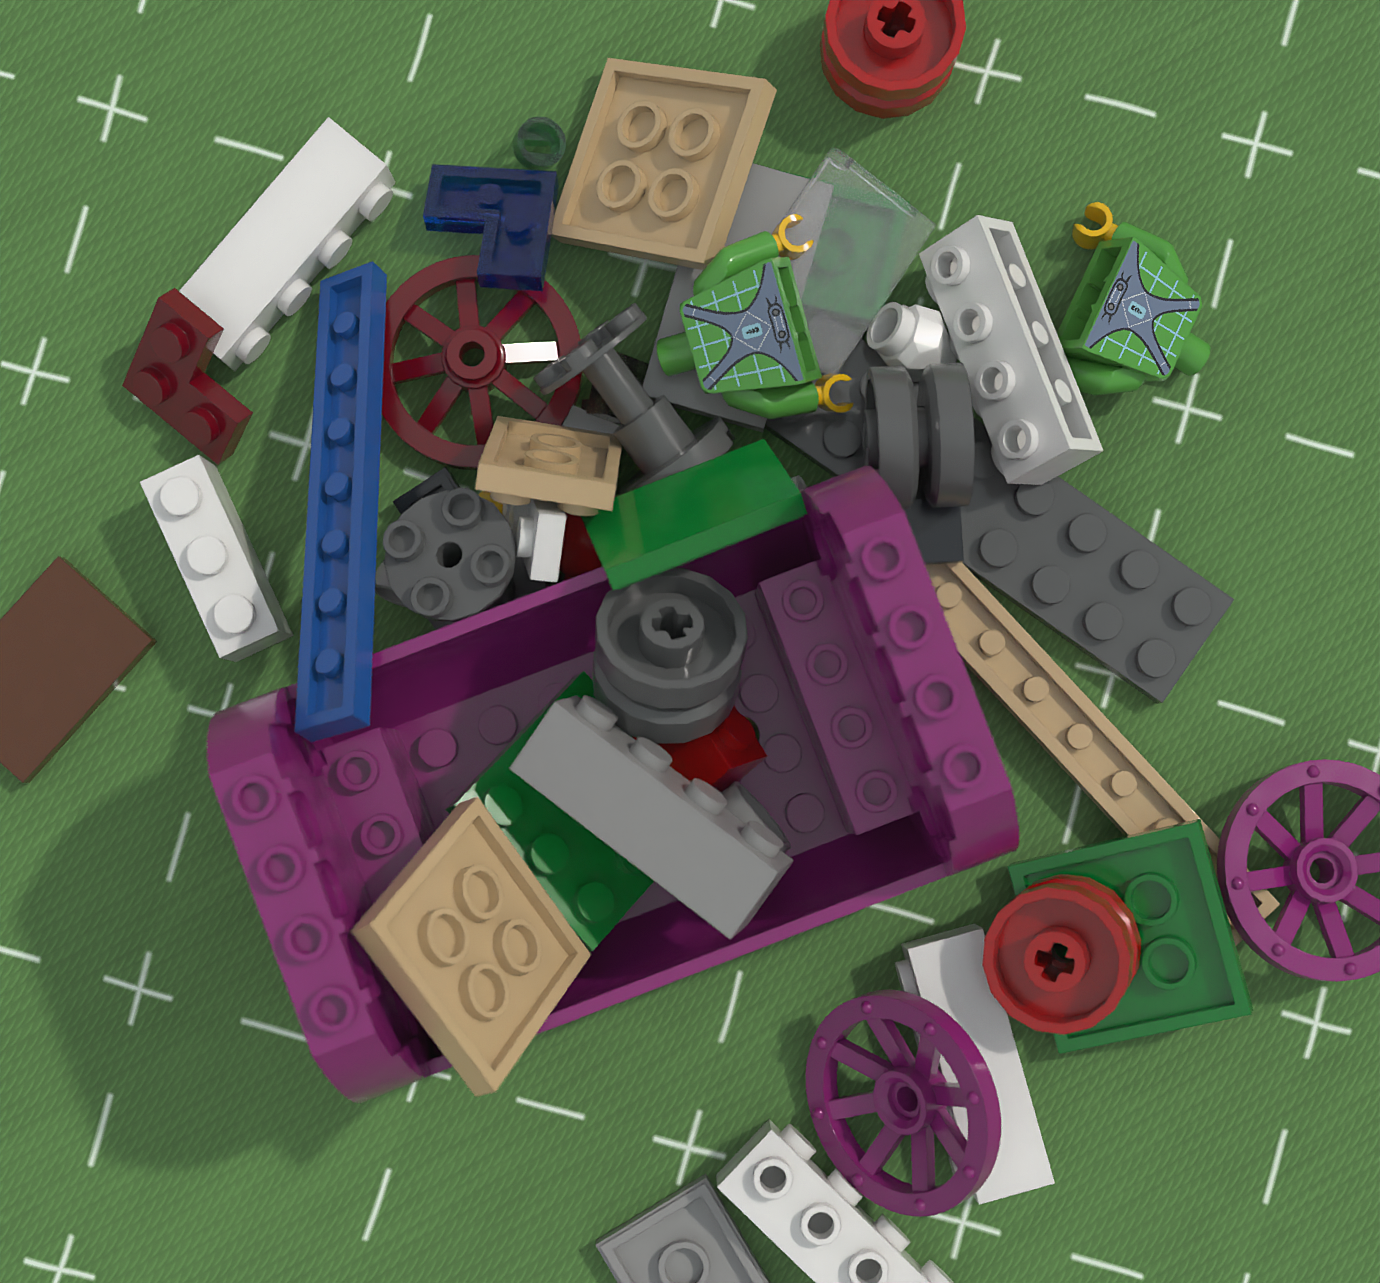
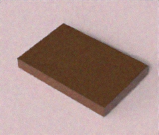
[0,556,157,783]

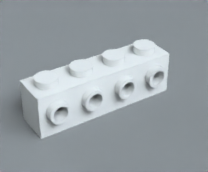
[919,215,1104,485]
[716,1119,954,1283]

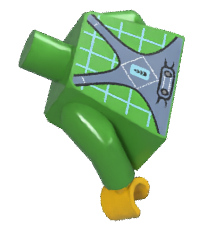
[1057,202,1210,395]
[656,214,854,419]

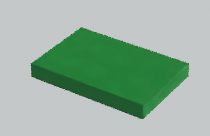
[581,439,807,590]

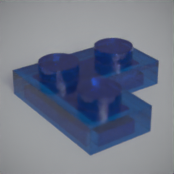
[423,164,559,291]

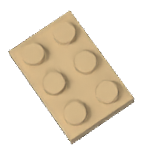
[475,416,622,516]

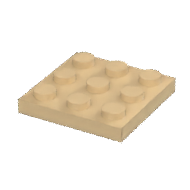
[548,58,777,270]
[351,796,591,1097]

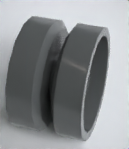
[862,363,975,509]
[592,568,748,743]

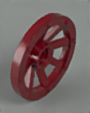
[382,255,583,471]

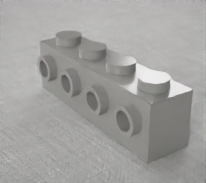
[509,696,794,939]

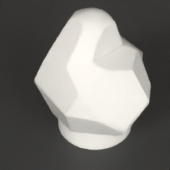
[867,302,957,382]

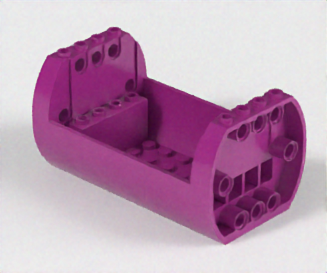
[207,465,1020,1103]

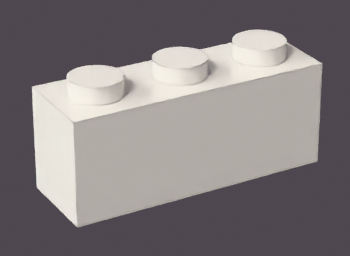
[140,455,293,662]

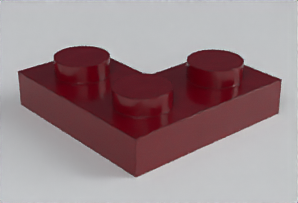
[122,288,253,465]

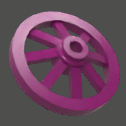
[1217,759,1380,981]
[805,989,1001,1217]

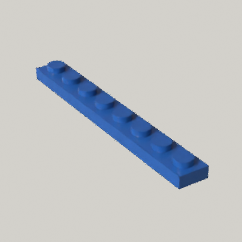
[295,261,387,742]

